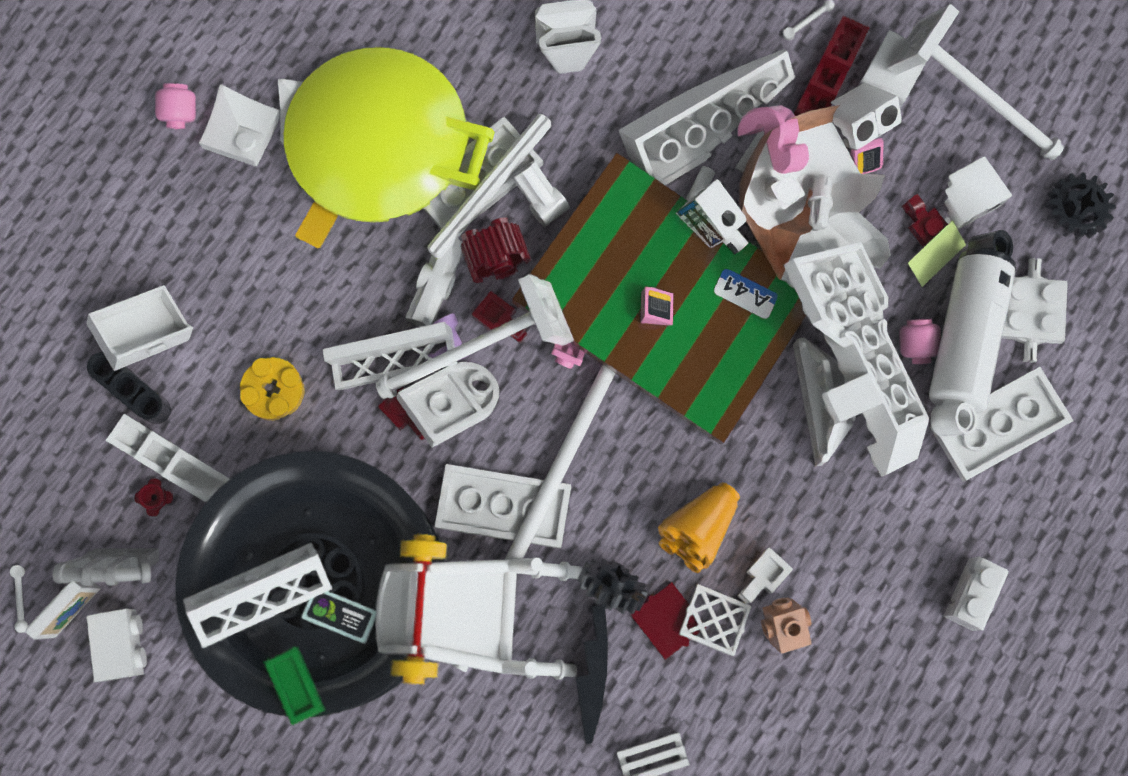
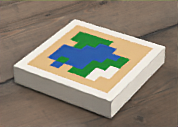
[25,581,101,639]

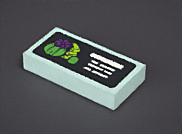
[302,591,376,644]

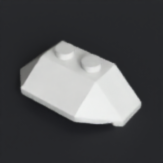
[793,338,856,466]

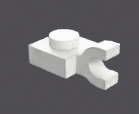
[737,547,793,604]

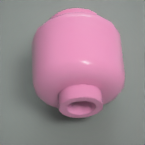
[155,83,196,129]
[899,319,941,364]

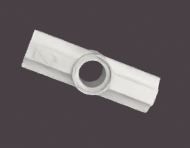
[405,239,463,327]

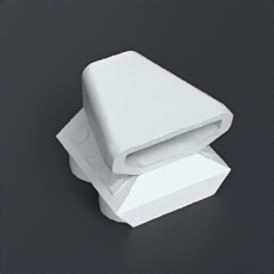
[535,0,601,73]

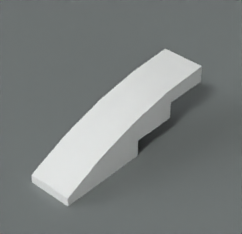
[106,414,230,502]

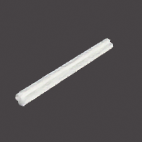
[428,114,551,259]

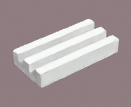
[616,732,689,776]

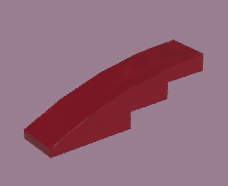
[794,15,870,116]

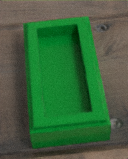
[264,647,325,726]

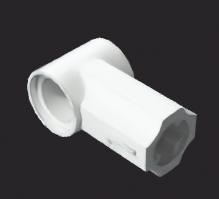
[512,161,570,227]

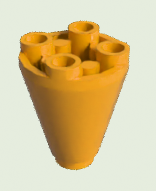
[658,482,740,573]

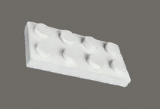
[423,117,543,229]
[930,367,1073,482]
[435,464,571,549]

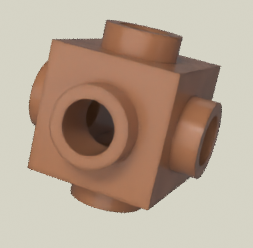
[761,598,812,654]

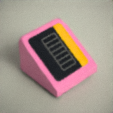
[849,138,883,174]
[641,287,673,325]

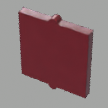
[631,582,707,660]

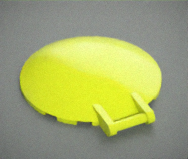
[283,47,495,222]

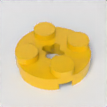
[240,357,305,421]

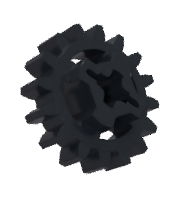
[1045,172,1116,240]
[577,559,648,614]

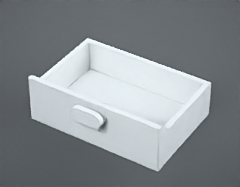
[86,285,193,371]

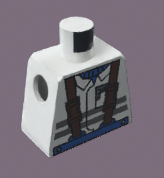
[676,179,748,255]

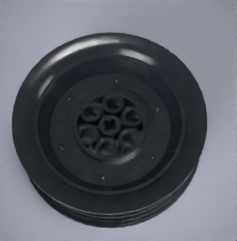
[175,451,444,718]

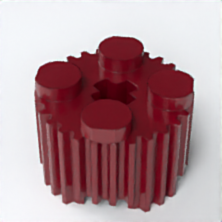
[460,217,532,284]

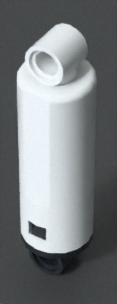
[929,230,1016,437]

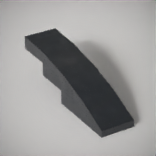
[575,605,608,744]

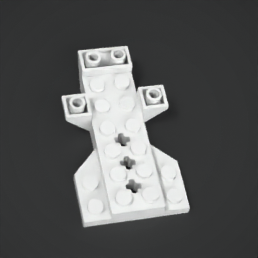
[784,242,929,477]

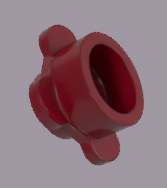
[134,478,174,517]

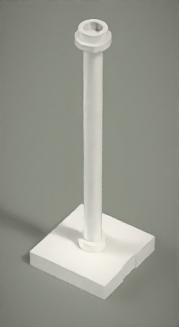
[887,4,1064,160]
[376,274,574,399]

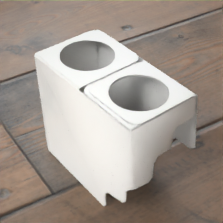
[859,30,926,108]
[831,83,902,150]
[944,156,1012,230]

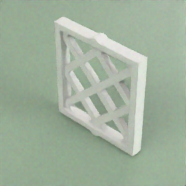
[679,584,751,657]

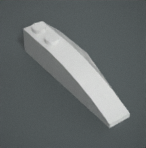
[618,50,795,185]

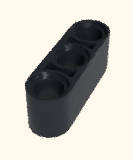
[87,352,171,424]

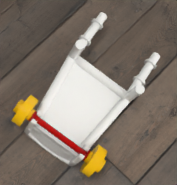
[376,535,582,684]

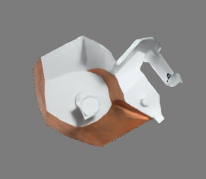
[739,105,891,289]

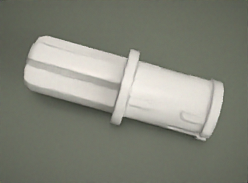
[808,175,833,231]

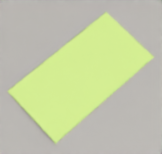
[908,220,966,287]

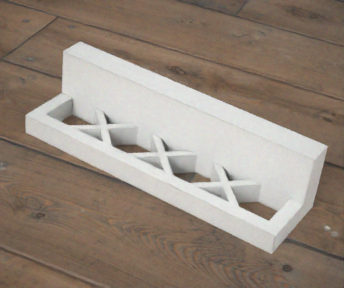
[323,322,458,390]
[183,543,332,648]

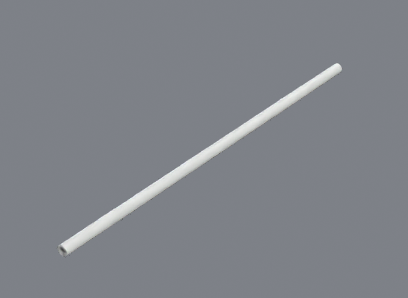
[452,166,715,672]

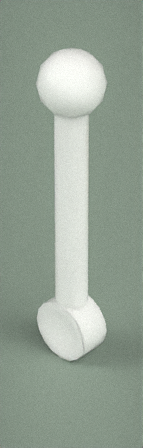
[783,0,834,40]
[10,565,28,633]

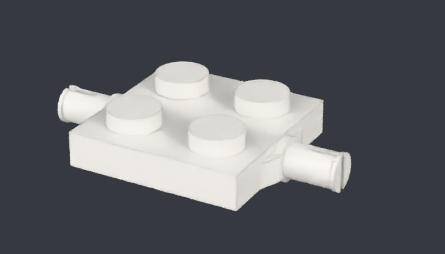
[1002,258,1068,363]

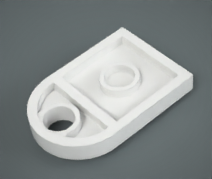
[397,362,499,448]

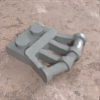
[52,548,159,585]

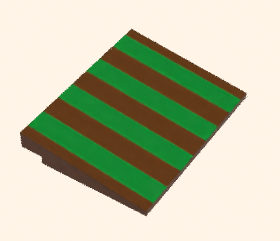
[512,153,806,444]

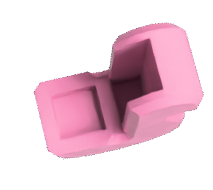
[738,105,809,174]

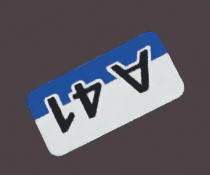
[714,269,777,319]

